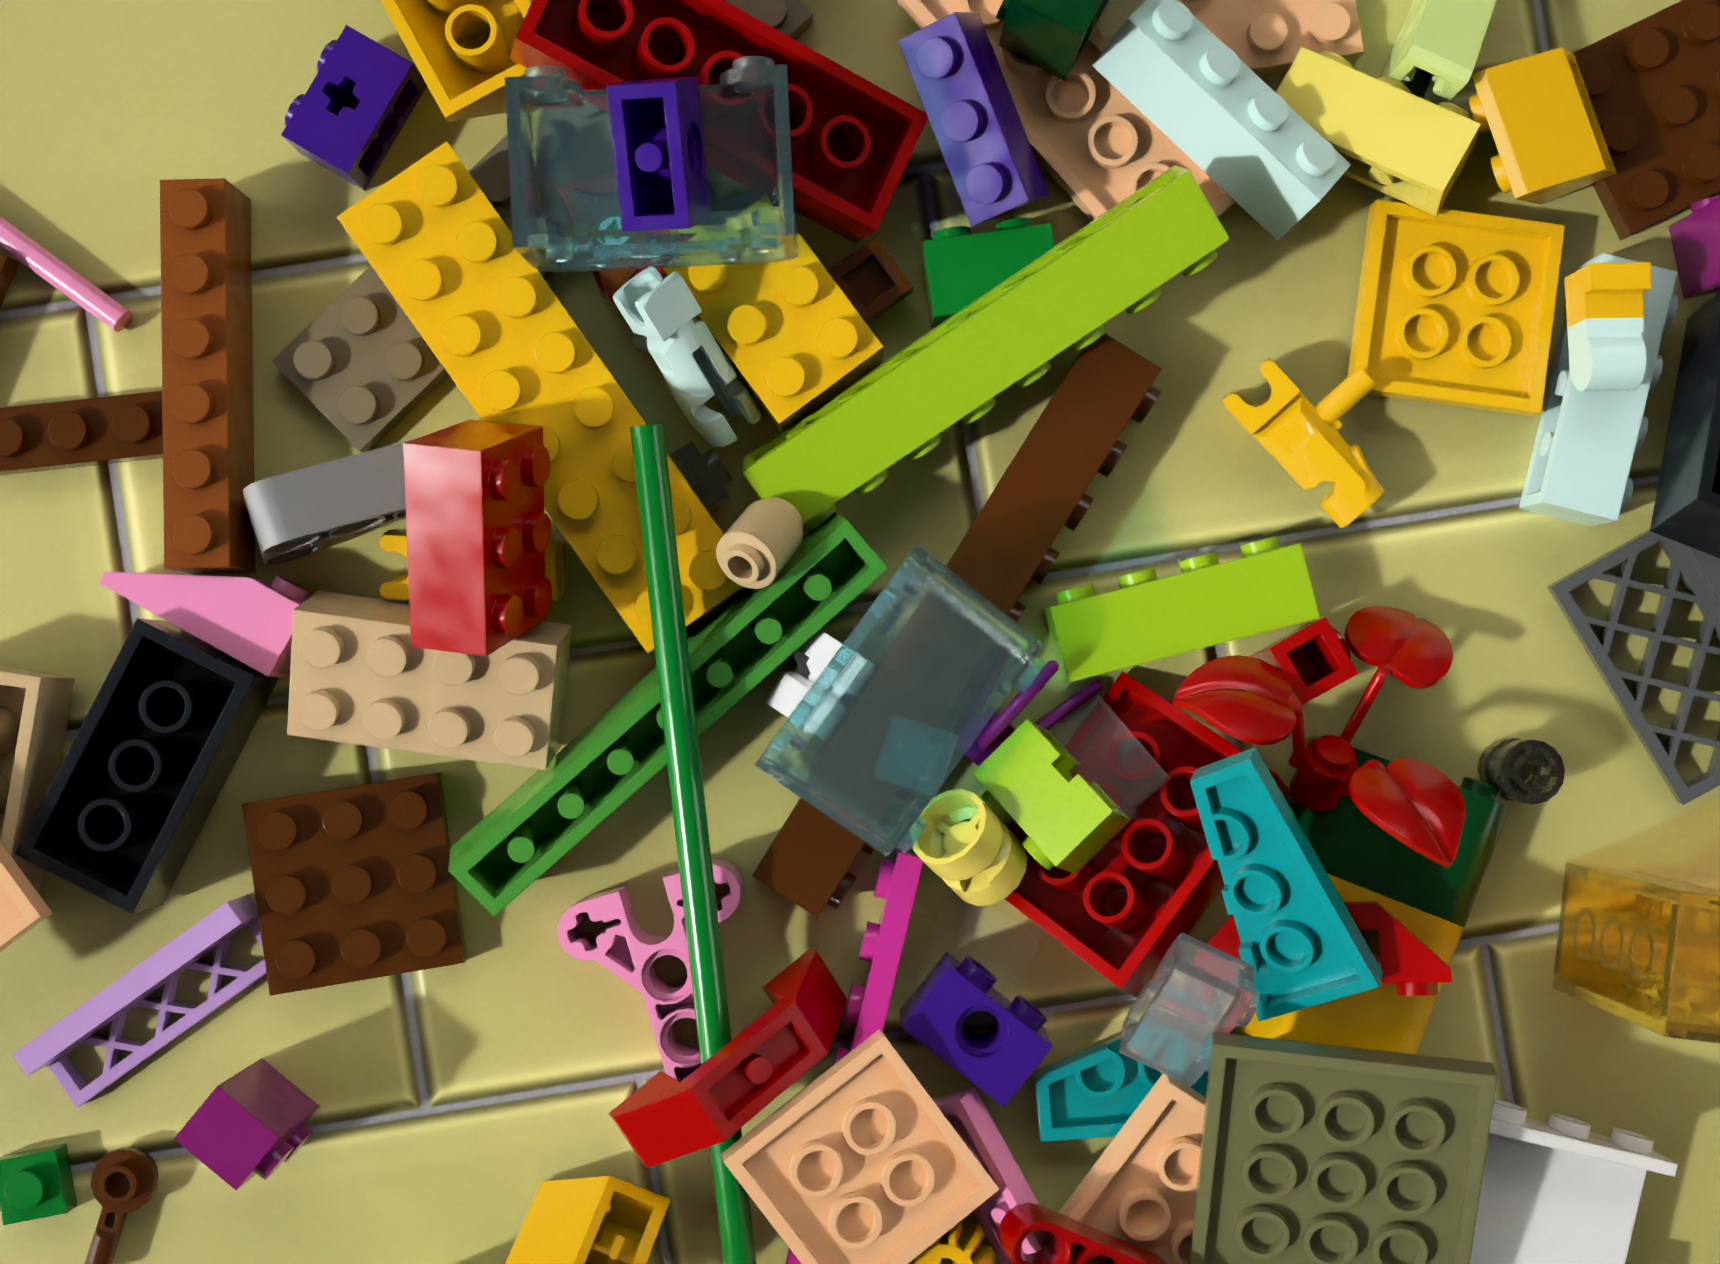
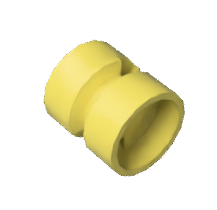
[910,789,1027,906]

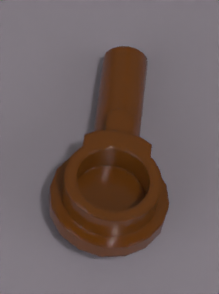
[84,1147,158,1264]

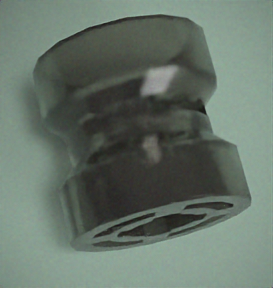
[1478,738,1565,804]

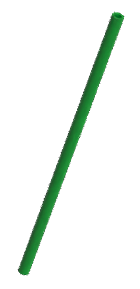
[630,424,756,1264]

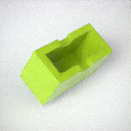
[973,719,1131,874]

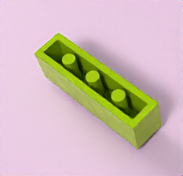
[1043,536,1320,683]

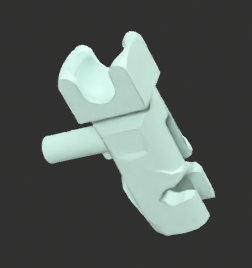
[613,266,761,447]

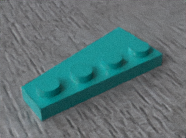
[1190,747,1383,1021]

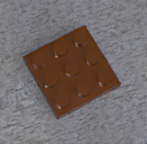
[1573,0,1720,240]
[242,772,468,996]

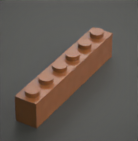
[160,178,256,573]

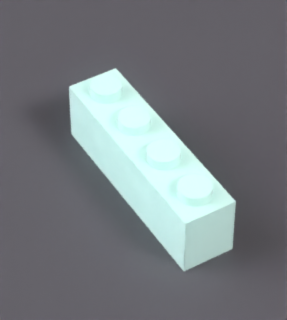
[1092,0,1351,241]
[1519,253,1678,527]

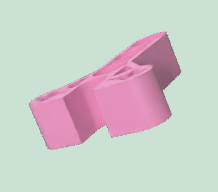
[557,858,744,1082]

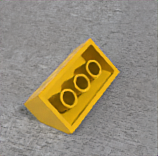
[380,0,558,122]

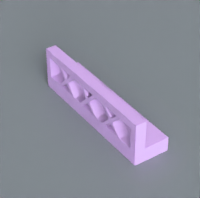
[12,894,266,1108]

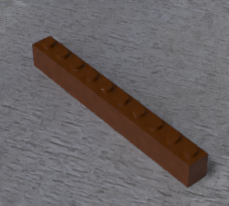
[752,333,1161,918]

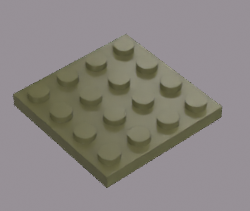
[1188,1032,1498,1264]

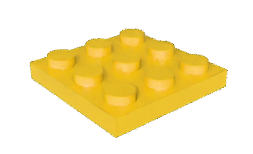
[1347,199,1565,417]

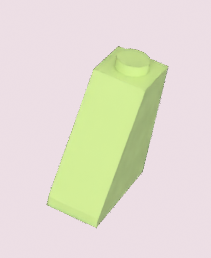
[1379,0,1496,104]

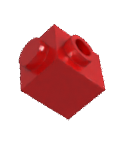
[1250,617,1358,706]

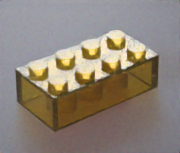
[1552,862,1720,1043]

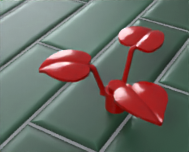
[1172,606,1466,868]

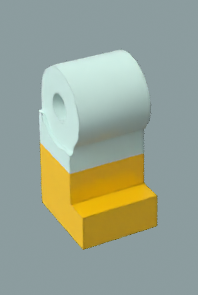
[1564,262,1651,391]

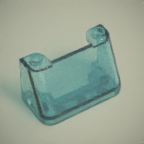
[505,56,799,272]
[755,545,1046,857]

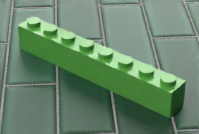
[448,512,889,916]

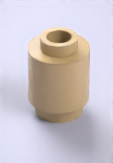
[716,497,803,589]

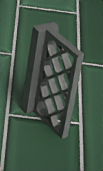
[1547,529,1720,805]

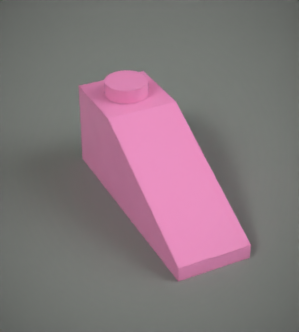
[99,572,312,677]

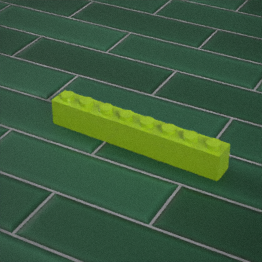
[742,165,1230,531]

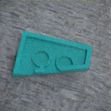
[1033,999,1226,1142]

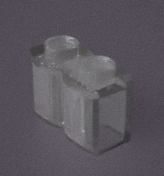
[1119,932,1260,1087]

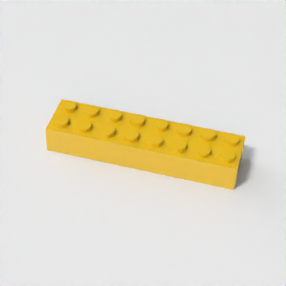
[337,141,743,653]

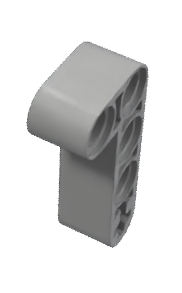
[243,438,417,565]

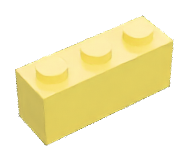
[1276,47,1481,216]

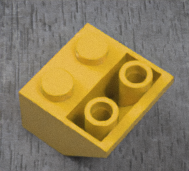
[1469,47,1617,205]
[505,1176,671,1264]

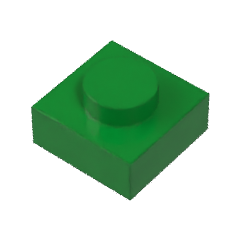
[0,1143,77,1225]

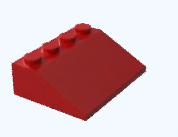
[1005,671,1291,1000]

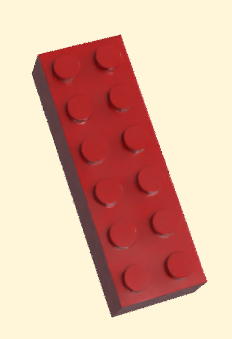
[509,0,928,243]

